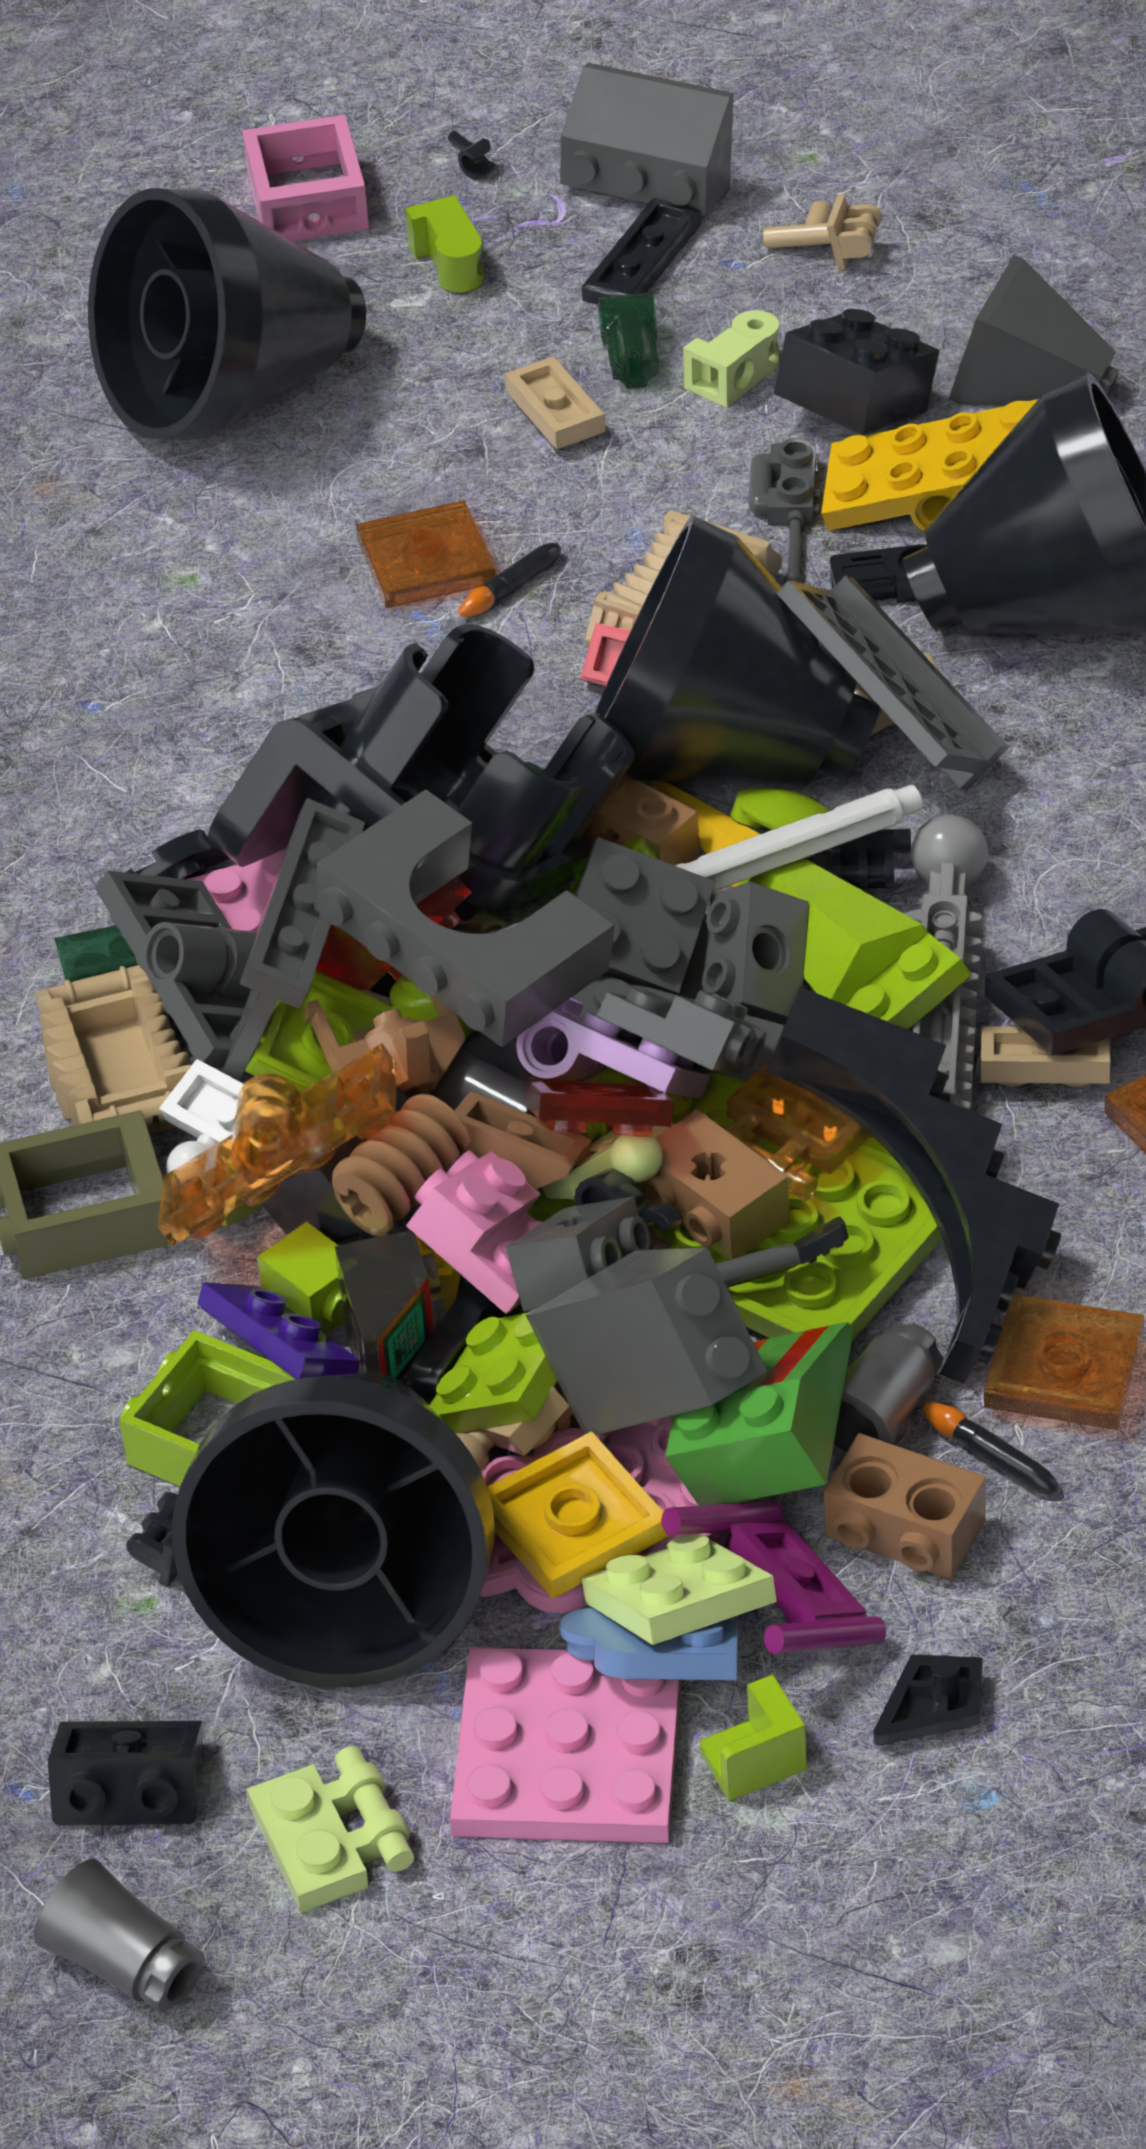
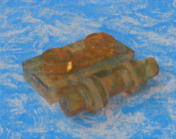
[715,1063,870,1201]

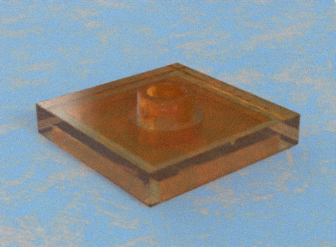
[355,500,496,608]
[984,1294,1144,1430]

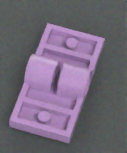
[516,998,711,1099]

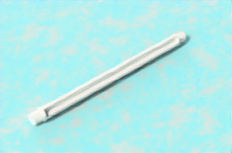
[491,785,922,933]

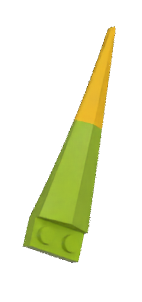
[651,781,972,1030]

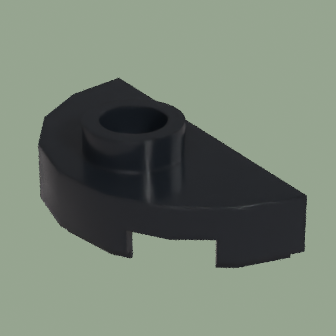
[126,829,229,880]

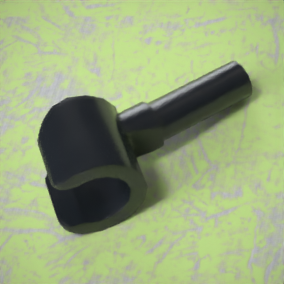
[448,131,495,179]

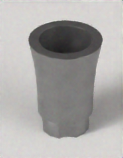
[832,1323,944,1460]
[34,1859,205,2013]

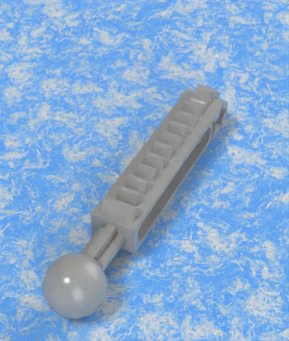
[905,813,989,1111]

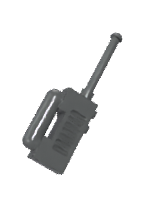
[748,438,820,583]

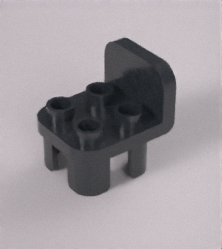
[208,624,635,921]

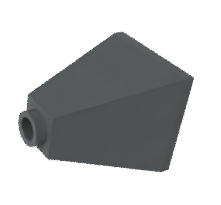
[949,255,1120,406]

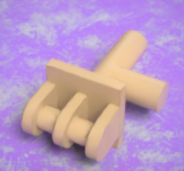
[763,194,882,270]

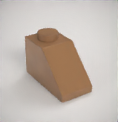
[455,1091,591,1189]

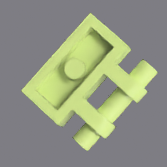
[246,1746,414,1913]

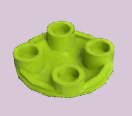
[730,788,832,849]

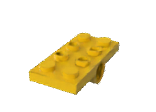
[821,399,1038,531]

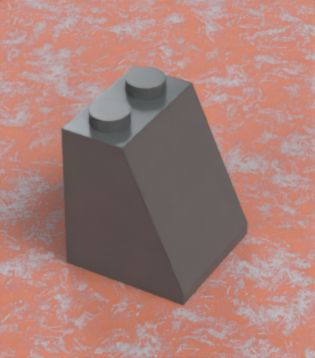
[526,1248,767,1435]

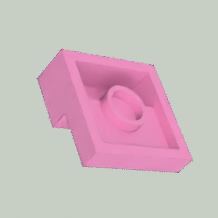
[406,1150,542,1314]

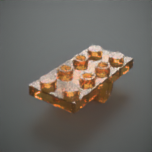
[157,1043,397,1247]

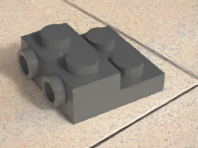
[596,987,767,1075]

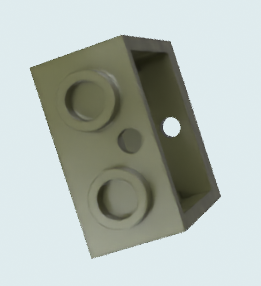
[0,1110,176,1279]

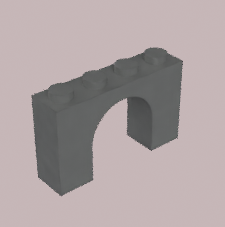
[314,790,615,1047]

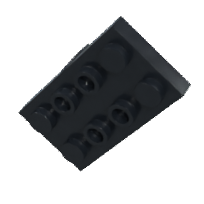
[984,909,1146,1056]

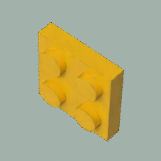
[487,1431,670,1599]

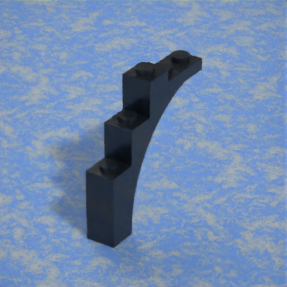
[766,987,1062,1384]

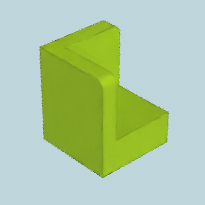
[700,1674,807,1801]

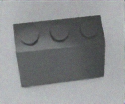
[560,63,734,216]

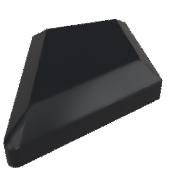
[873,1654,983,1746]

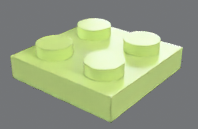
[581,1534,777,1645]

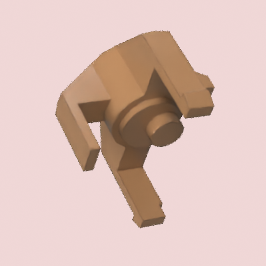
[304,995,466,1099]

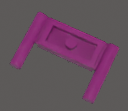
[661,1501,886,1654]

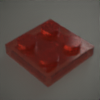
[524,1077,673,1137]

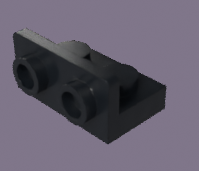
[48,1720,204,1825]

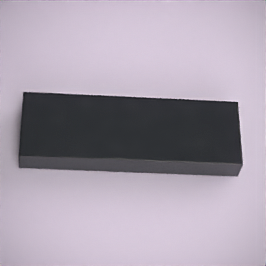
[582,199,701,314]

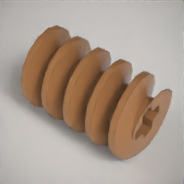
[332,1094,472,1237]

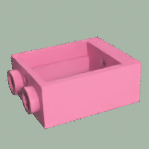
[242,115,369,241]

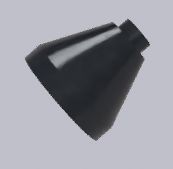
[88,188,366,439]
[903,372,1146,635]
[594,515,880,784]
[172,1372,495,1688]

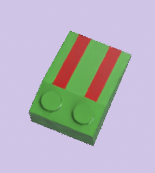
[665,1322,854,1506]

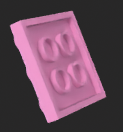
[450,1647,681,1843]

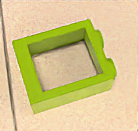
[119,1330,296,1486]

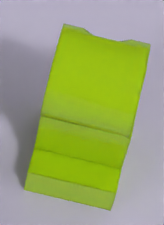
[405,195,485,293]

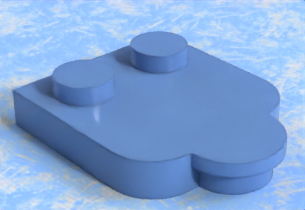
[560,1608,738,1680]

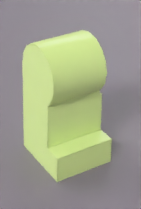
[683,310,780,408]

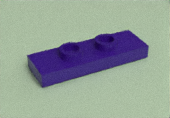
[197,1282,361,1379]

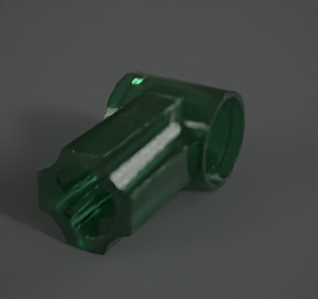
[598,292,659,389]

